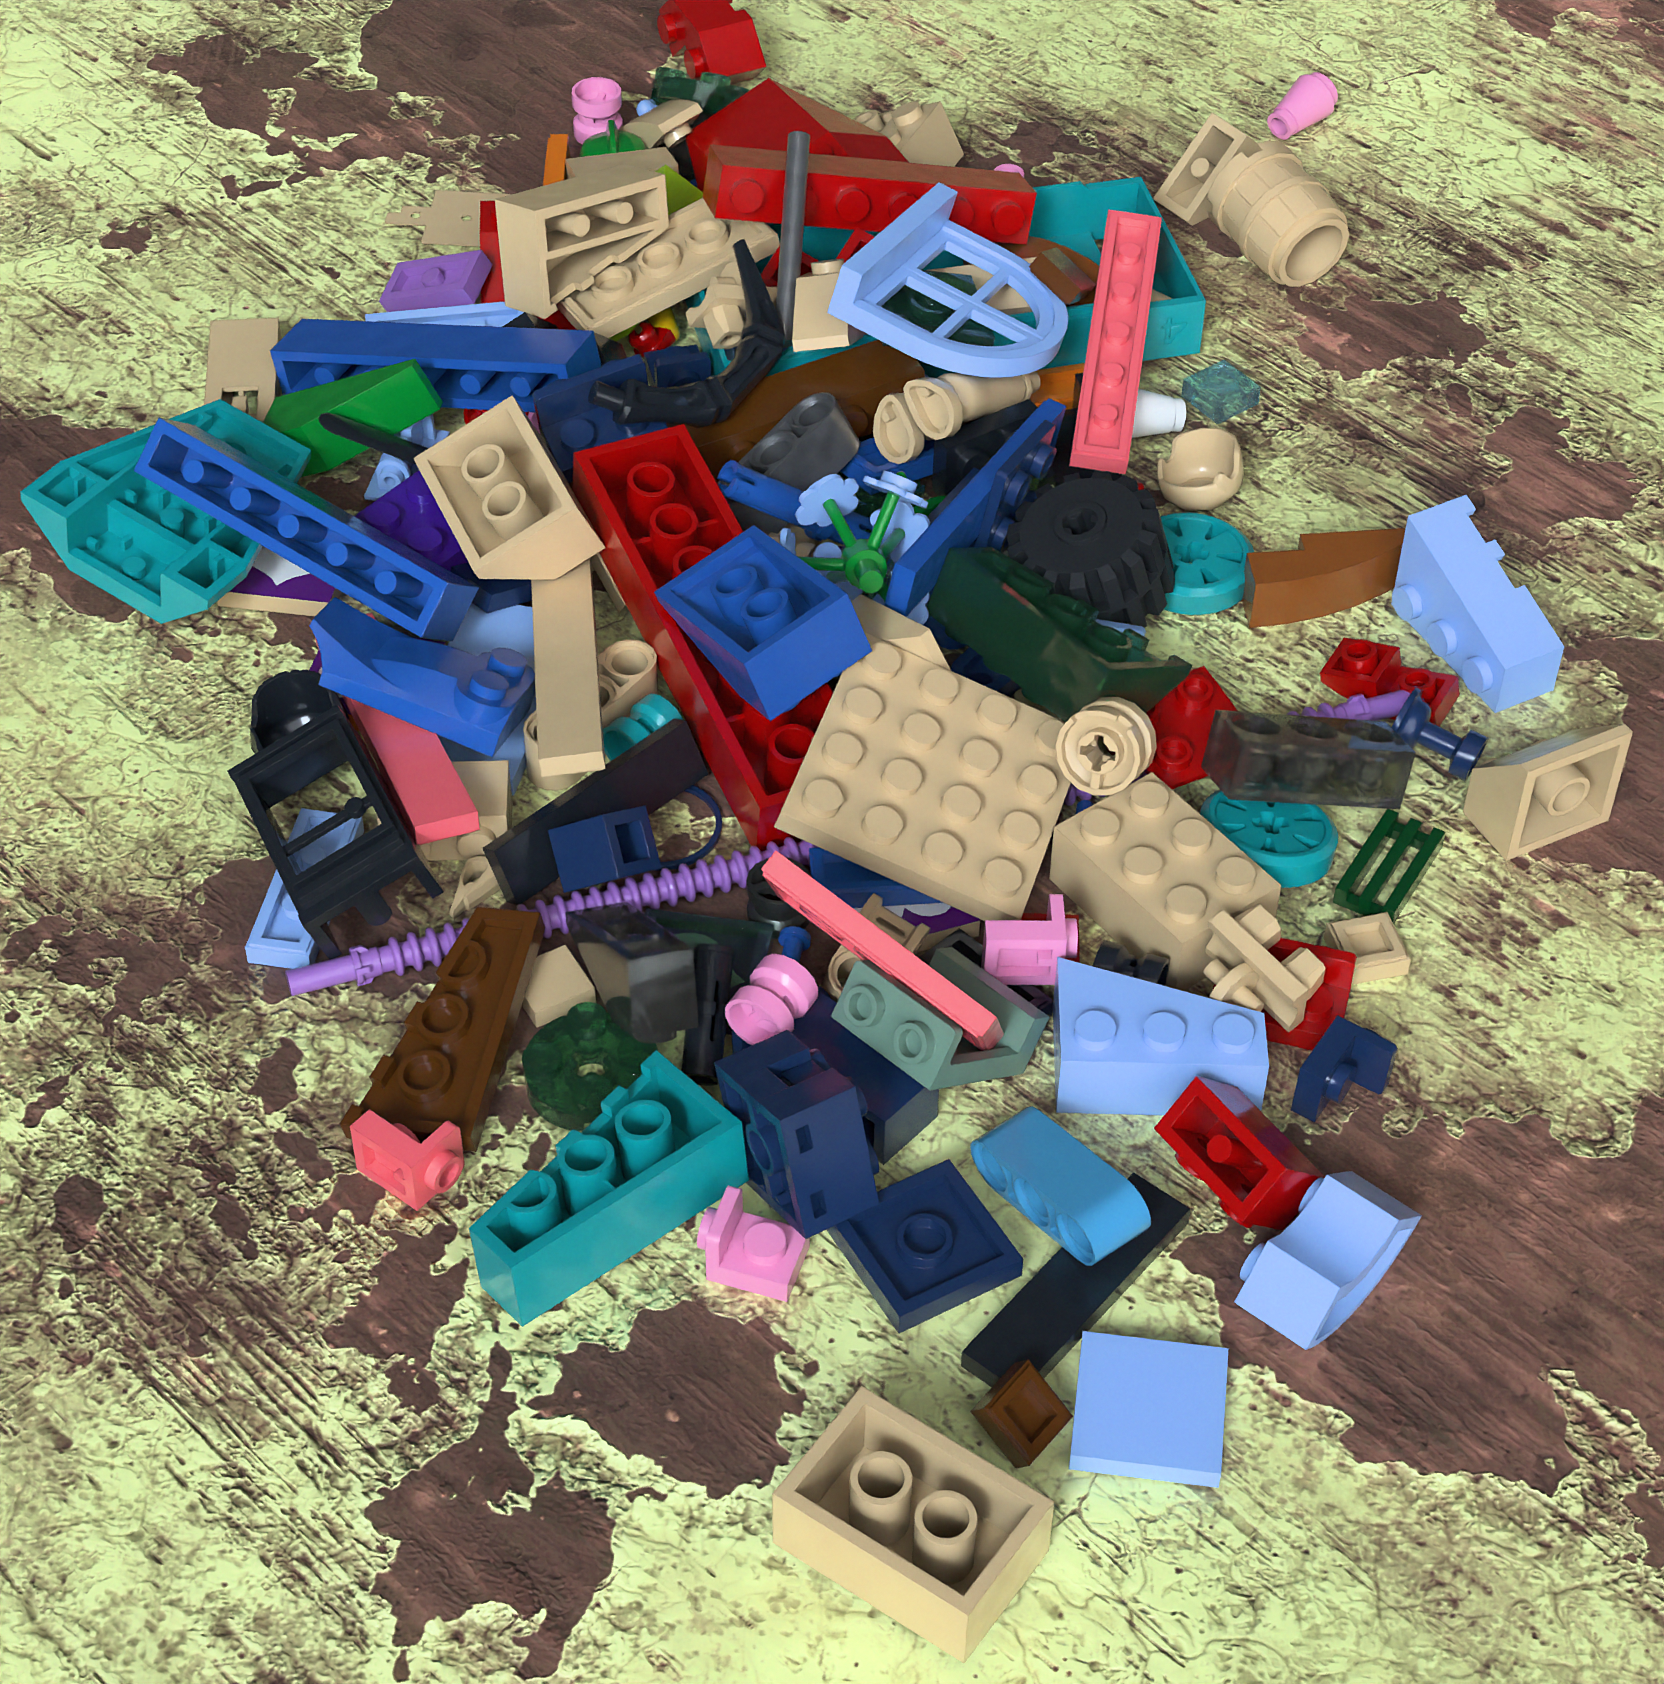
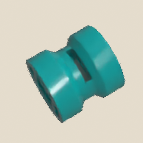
[603,693,684,761]

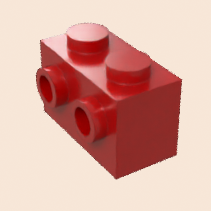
[1154,1076,1325,1231]

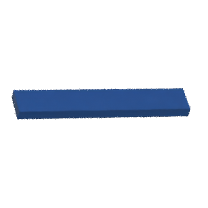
[884,398,1067,617]

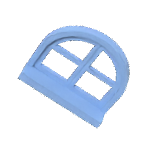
[827,182,1068,378]

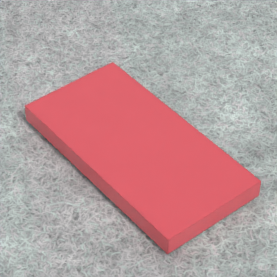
[761,850,1004,1051]

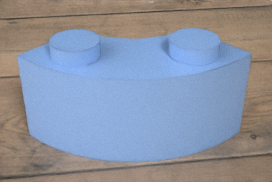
[1234,1171,1422,1350]

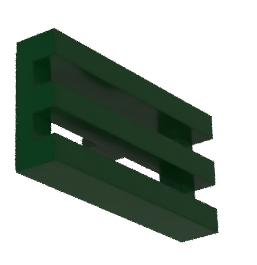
[1333,808,1446,924]

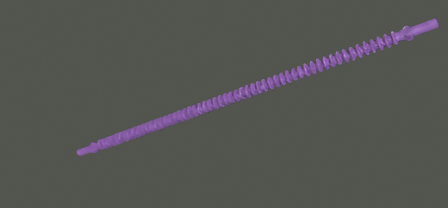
[285,686,1425,996]

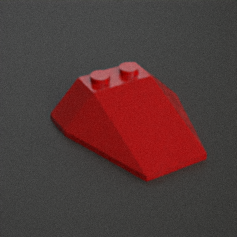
[685,78,909,192]

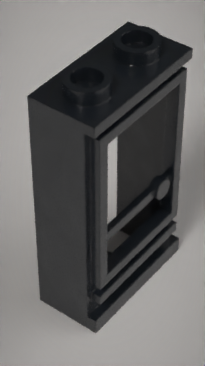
[227,705,444,959]

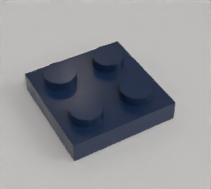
[827,1159,1023,1334]

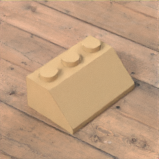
[413,395,605,580]

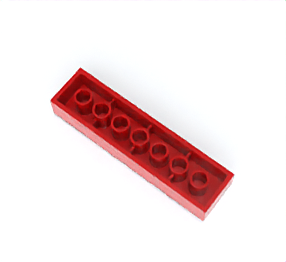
[573,424,833,851]

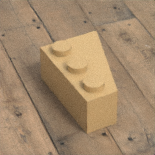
[495,164,669,319]

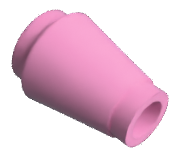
[1267,72,1338,140]

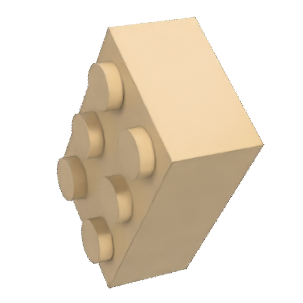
[1049,772,1281,991]
[772,1386,1054,1663]

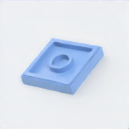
[1069,1331,1229,1488]

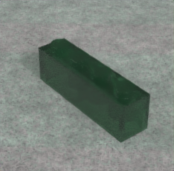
[927,547,1193,722]

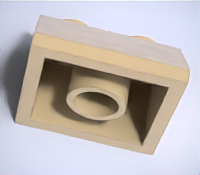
[1463,724,1633,861]

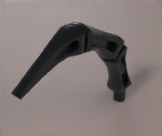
[588,239,785,428]

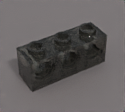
[1201,710,1416,809]

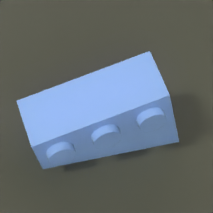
[1391,495,1564,713]
[1053,957,1269,1115]

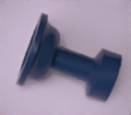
[1382,687,1489,781]

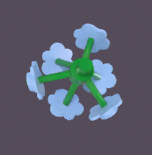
[780,470,930,625]

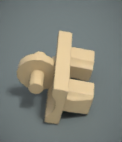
[686,262,777,349]
[1203,904,1326,1032]

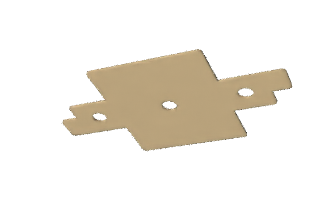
[385,190,511,247]

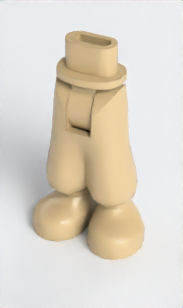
[873,371,1041,464]

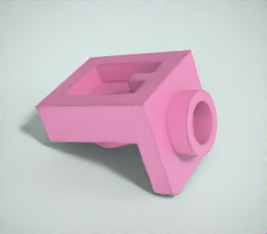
[981,894,1078,985]
[697,1185,810,1302]

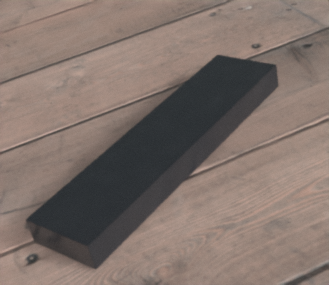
[482,718,708,905]
[961,1172,1191,1387]

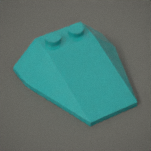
[20,399,311,624]

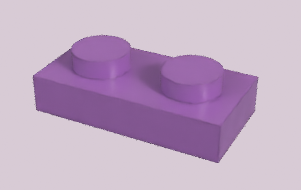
[379,250,492,312]

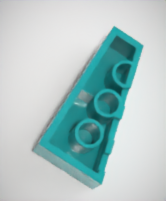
[469,1050,749,1327]

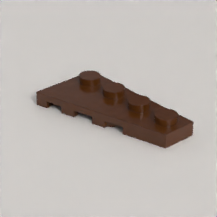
[339,907,545,1152]

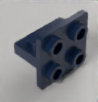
[532,354,668,483]

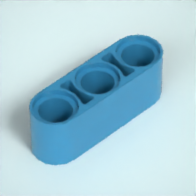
[970,1106,1151,1266]

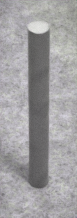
[776,131,810,348]

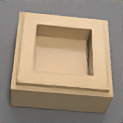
[1324,912,1411,985]
[522,945,596,1028]

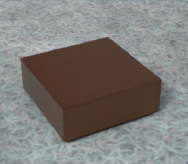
[1029,247,1097,305]
[970,1359,1073,1468]

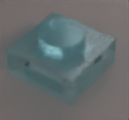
[1181,360,1261,424]

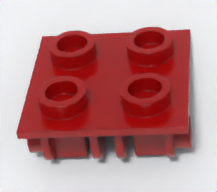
[1106,666,1268,789]

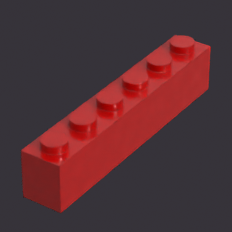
[702,145,1037,245]

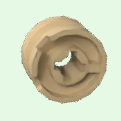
[1055,697,1157,795]

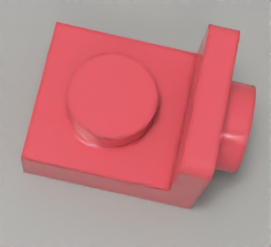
[350,1109,465,1211]

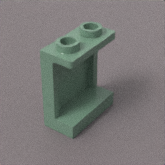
[831,947,1050,1091]

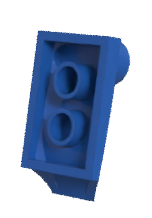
[309,597,536,758]

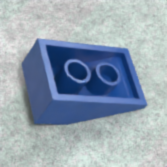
[654,525,872,721]

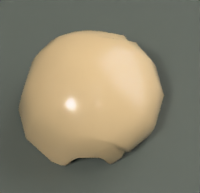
[1157,428,1244,511]

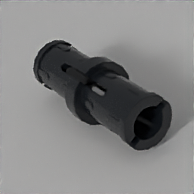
[680,944,736,1086]

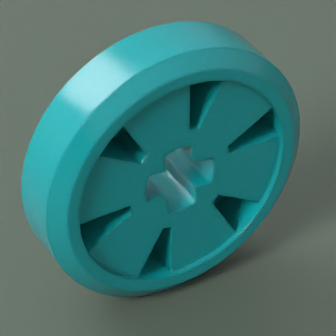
[1160,513,1254,615]
[1200,784,1338,888]

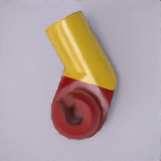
[628,307,680,359]

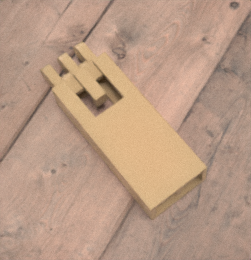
[204,317,282,423]

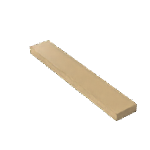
[531,557,605,778]

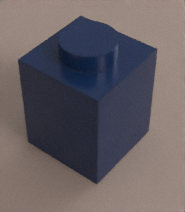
[548,805,662,893]

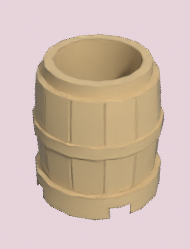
[1207,141,1349,287]

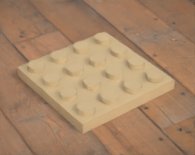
[774,632,1071,921]

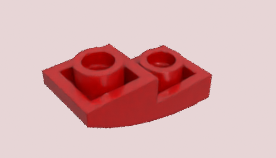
[1320,637,1460,727]

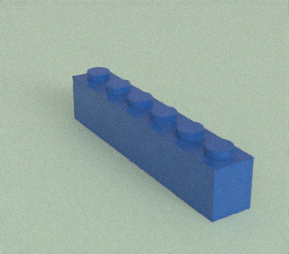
[270,319,602,413]
[134,417,479,641]

